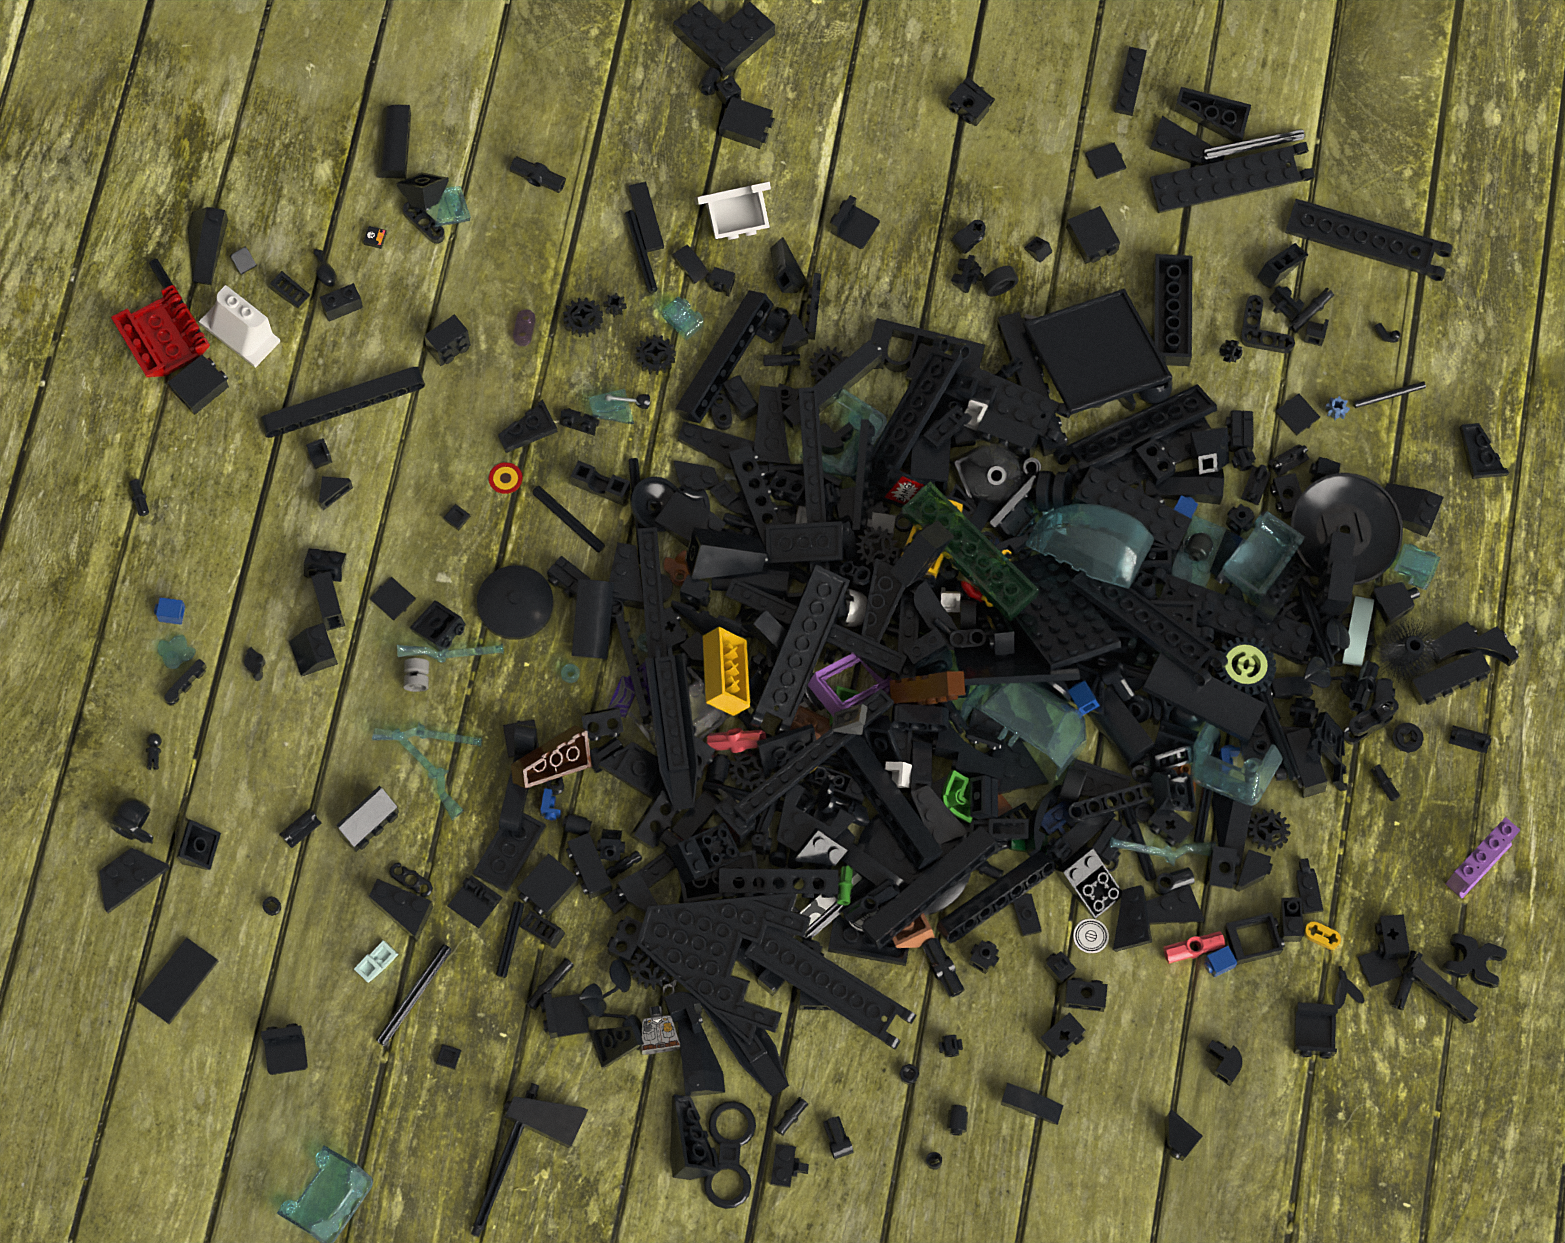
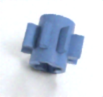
[1325,396,1349,421]

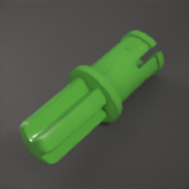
[837,866,853,906]

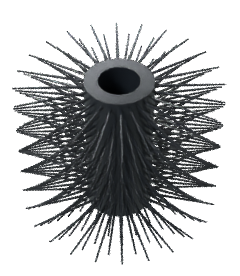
[959,443,1024,504]
[1373,618,1441,683]

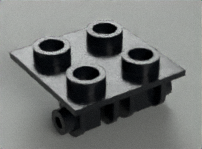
[447,875,503,929]

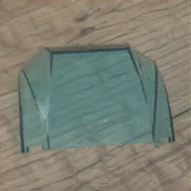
[960,682,1087,789]

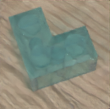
[1394,544,1441,590]

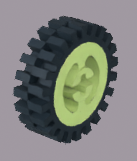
[1214,637,1276,697]

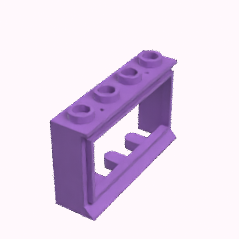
[808,654,892,717]
[1446,817,1520,899]

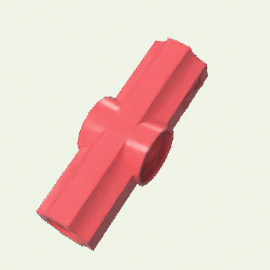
[707,728,766,753]
[1163,931,1226,964]

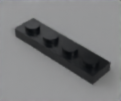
[1115,46,1147,116]

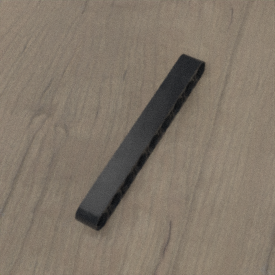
[260,367,425,438]

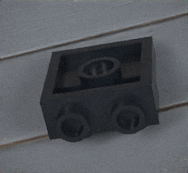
[410,600,466,652]

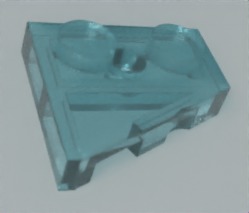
[435,186,471,227]
[589,389,634,424]

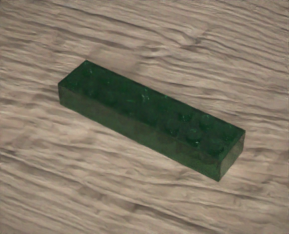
[902,482,1039,621]

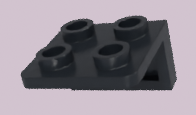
[830,195,880,249]
[965,707,1012,750]
[540,993,589,1039]
[261,1023,308,1075]

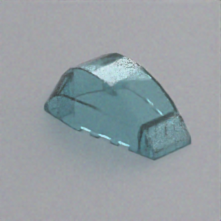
[1026,504,1154,589]

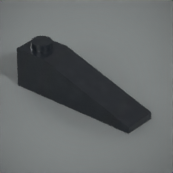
[670,1094,720,1180]

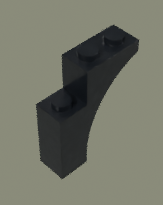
[1427,621,1519,666]

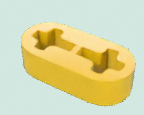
[1304,921,1341,950]

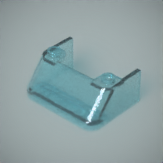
[800,389,887,477]
[1190,723,1283,805]

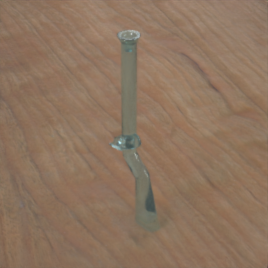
[397,643,504,662]
[372,722,483,748]
[391,728,464,821]
[1109,837,1216,866]

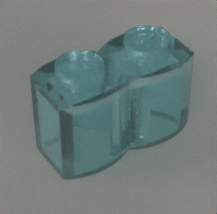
[662,297,704,340]

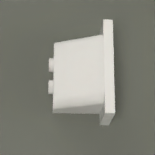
[694,182,771,240]
[199,285,280,368]

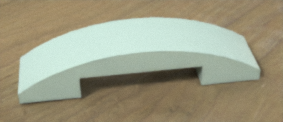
[1343,596,1374,667]

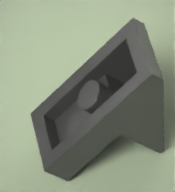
[832,704,867,735]

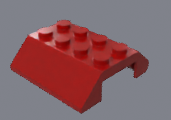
[111,285,210,378]

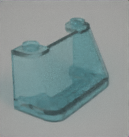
[1222,511,1305,605]
[277,1145,373,1243]

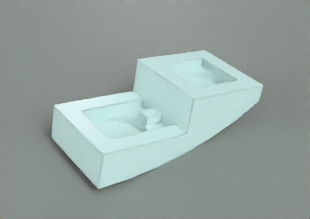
[354,940,399,983]

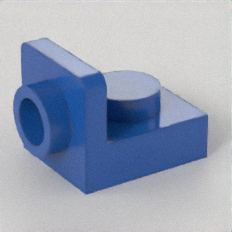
[1218,745,1240,776]
[541,788,561,820]

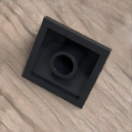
[177,819,221,870]

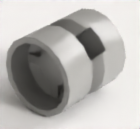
[403,658,429,692]

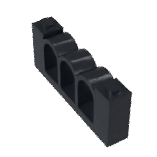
[870,318,985,373]

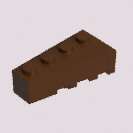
[889,671,966,706]
[511,725,592,788]

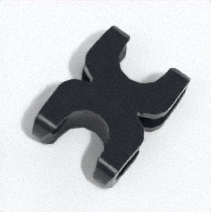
[1344,697,1399,745]
[1442,933,1507,988]

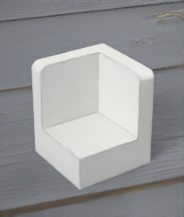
[964,400,988,431]
[941,587,961,612]
[885,762,912,788]

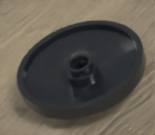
[477,565,554,640]

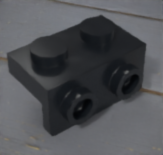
[304,548,346,582]

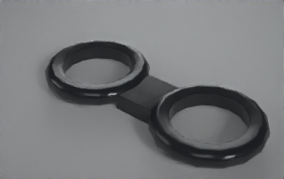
[703,1101,756,1209]

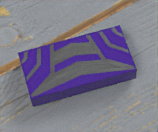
[607,676,635,718]

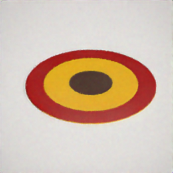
[489,462,523,494]

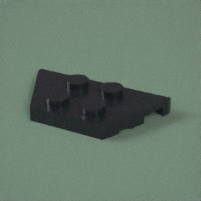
[1037,662,1104,716]
[598,742,663,799]
[99,847,170,914]

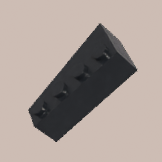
[1174,87,1251,142]

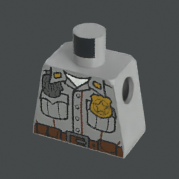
[642,1006,680,1055]

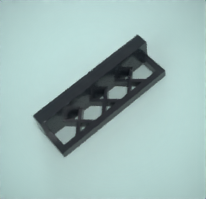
[1404,957,1478,1024]

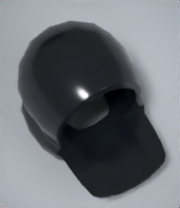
[108,797,154,844]

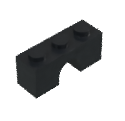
[570,460,631,506]

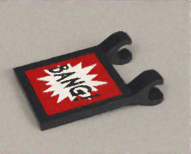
[869,464,931,509]

